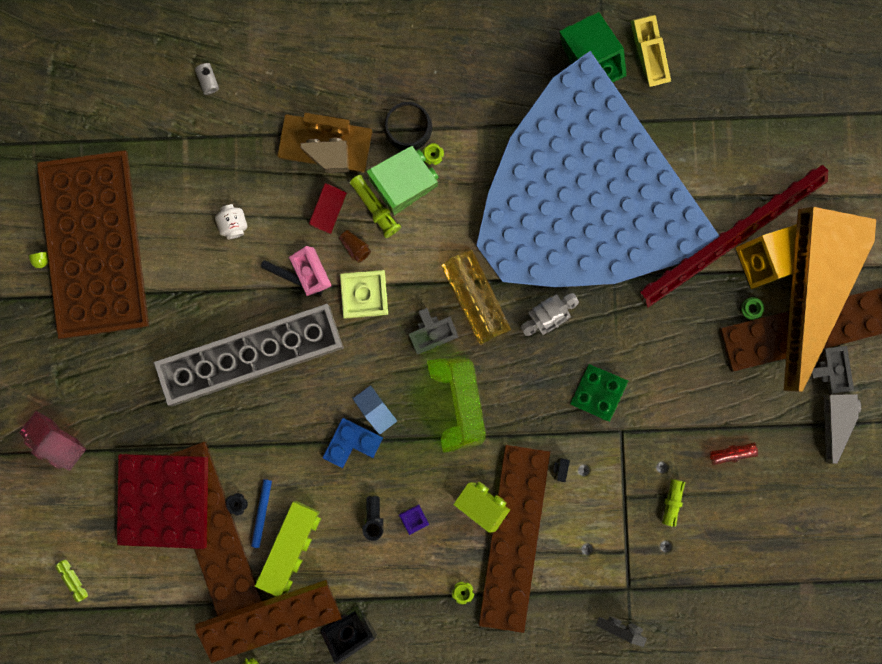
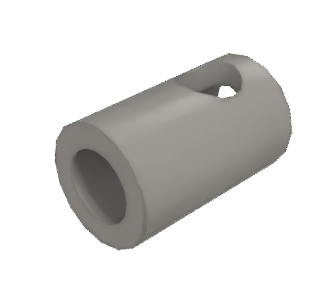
[195,63,219,95]

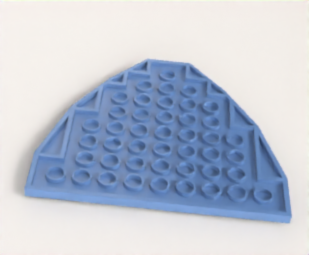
[476,51,719,287]

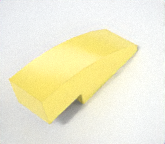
[630,15,671,87]

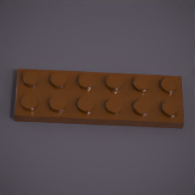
[195,580,342,663]

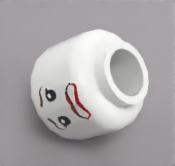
[215,204,247,239]

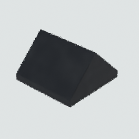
[320,605,377,664]

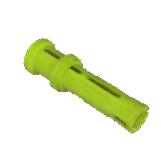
[349,175,402,238]

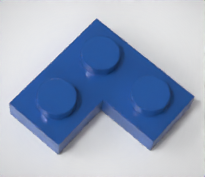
[323,418,383,468]

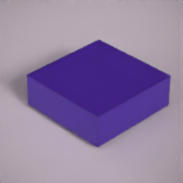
[399,504,429,535]

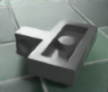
[409,308,459,355]
[809,346,854,394]
[596,616,647,647]

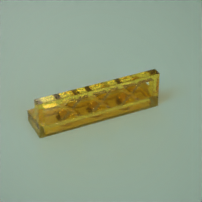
[441,250,511,345]

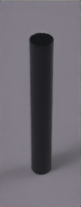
[260,260,324,296]

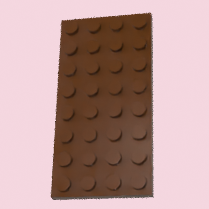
[37,150,149,339]

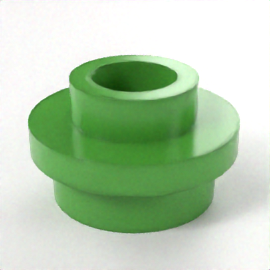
[741,297,764,320]

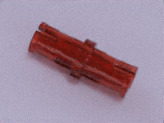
[710,442,758,465]

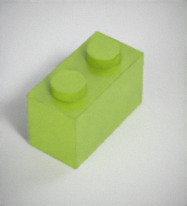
[453,482,510,532]

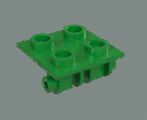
[570,364,628,422]

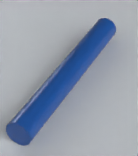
[251,479,272,548]

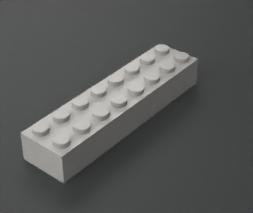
[154,304,344,406]

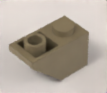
[301,138,349,173]

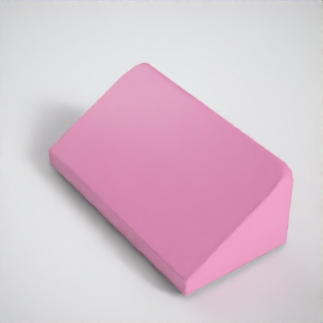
[289,246,332,296]

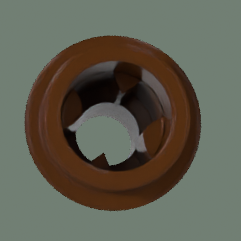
[339,230,371,263]

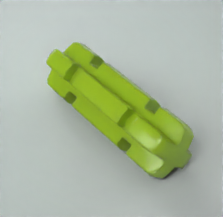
[55,560,88,602]

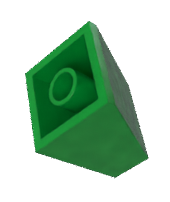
[559,12,627,83]

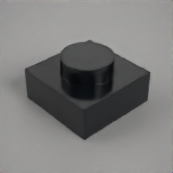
[552,458,570,483]

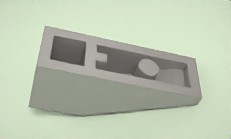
[824,394,861,464]

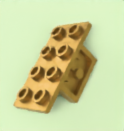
[278,113,372,173]

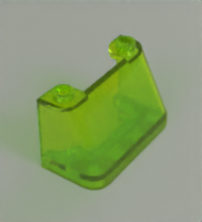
[427,357,486,453]

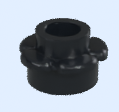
[226,493,248,516]

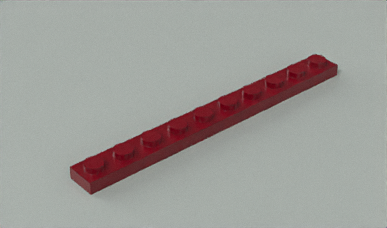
[640,164,828,308]

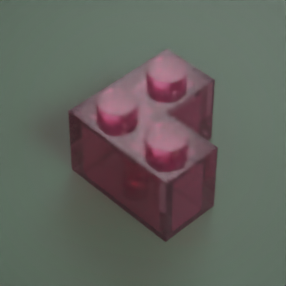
[19,411,86,471]

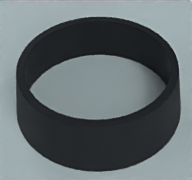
[384,102,432,150]

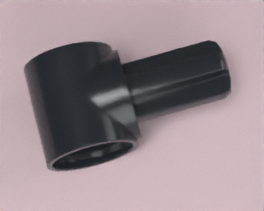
[362,496,384,541]

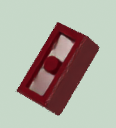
[309,183,347,234]

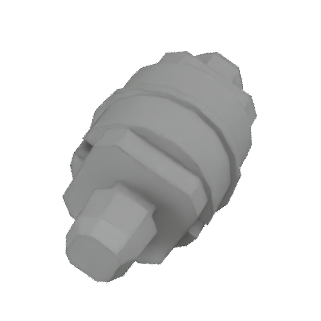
[520,293,579,336]

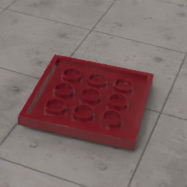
[117,454,208,549]

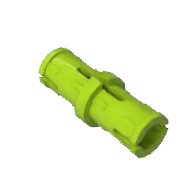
[662,479,686,527]

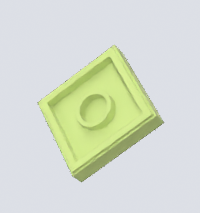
[340,270,388,319]

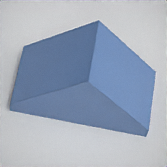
[353,385,397,435]

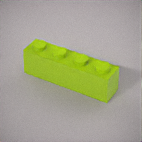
[255,501,321,596]

